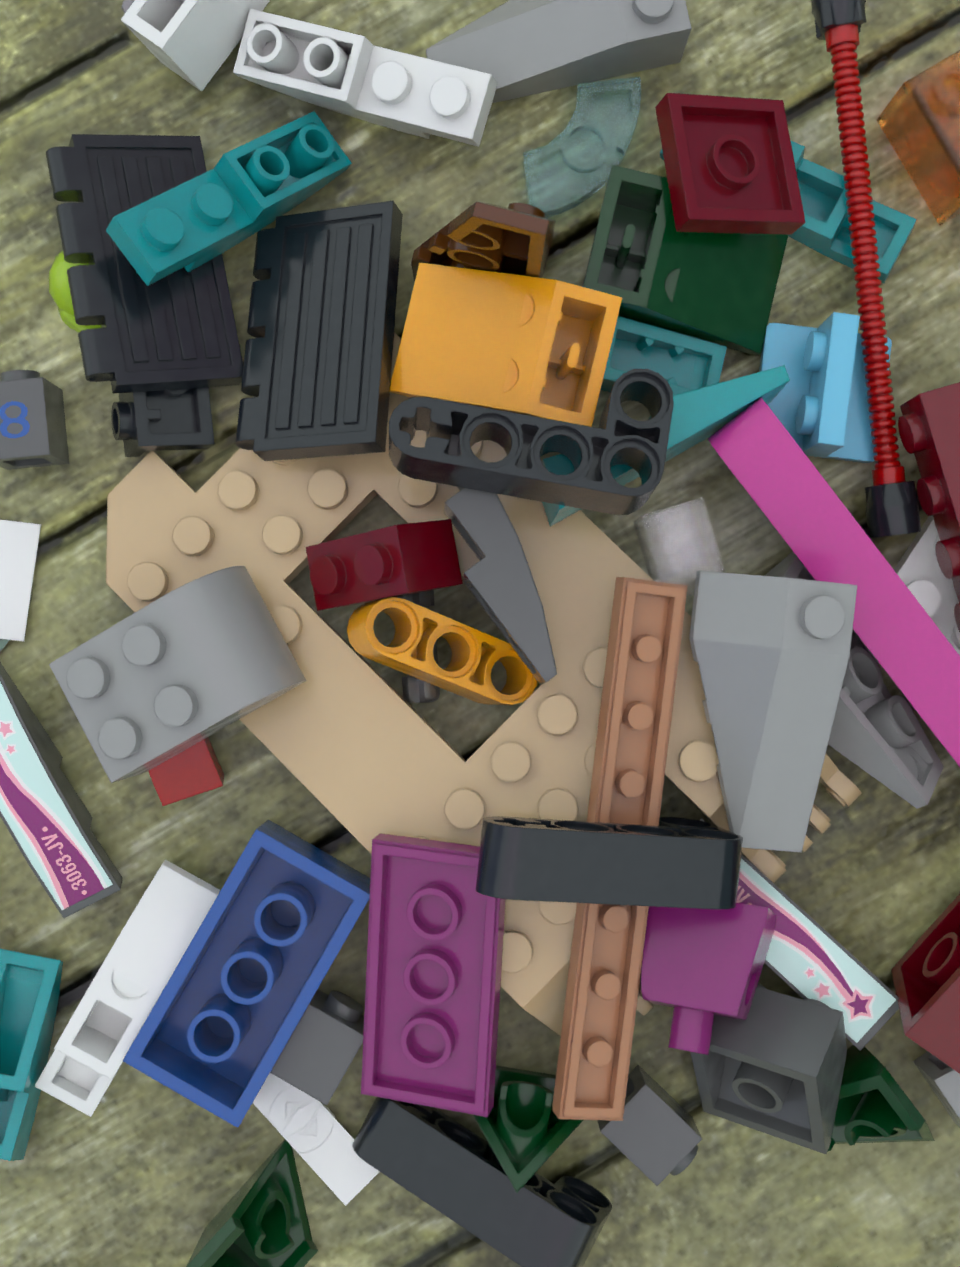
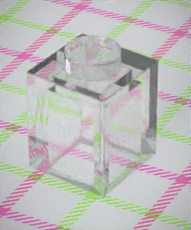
[633,497,725,597]

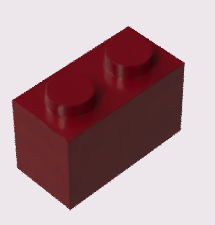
[305,519,463,611]

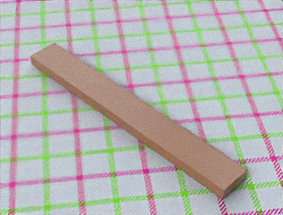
[552,577,688,1121]

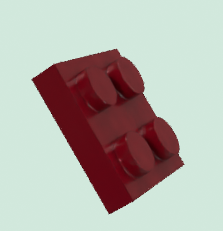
[655,93,806,235]

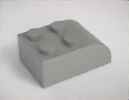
[49,566,306,783]

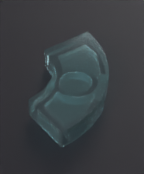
[522,77,641,218]

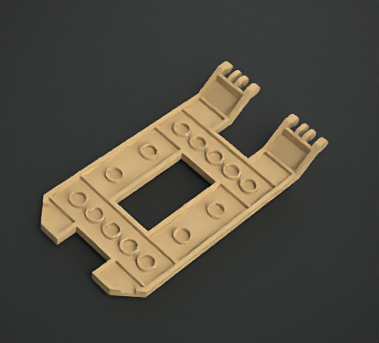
[106,332,862,1036]

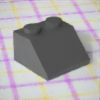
[690,984,847,1154]

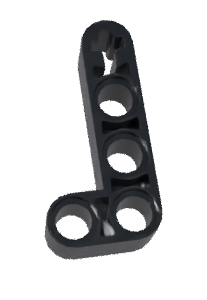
[389,369,674,515]
[476,816,743,909]
[352,1097,612,1267]

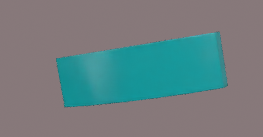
[0,949,63,1161]

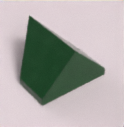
[828,1045,935,1151]
[473,1065,583,1193]
[186,1139,318,1267]

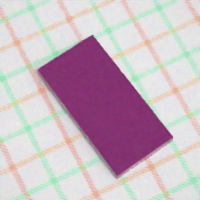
[361,833,506,1117]

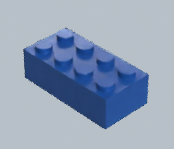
[123,820,370,1128]

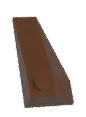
[411,202,556,281]

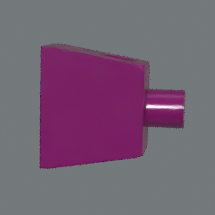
[641,903,777,1055]

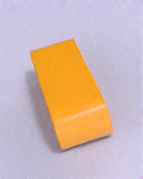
[347,597,537,705]

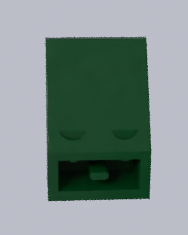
[582,165,788,356]

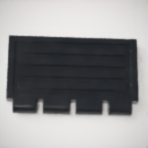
[46,134,243,394]
[235,201,403,461]

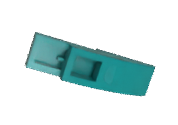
[106,111,352,286]

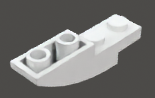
[233,9,498,147]
[35,859,221,1117]

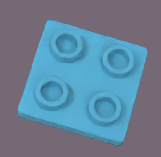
[759,312,892,463]

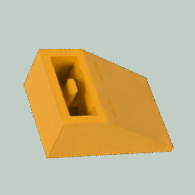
[390,262,622,427]

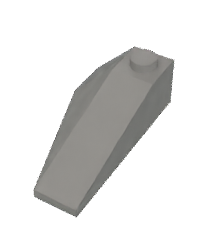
[426,0,692,103]
[764,552,944,809]
[689,571,857,853]

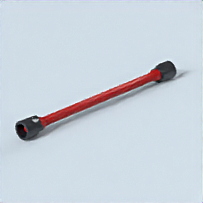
[811,0,921,538]

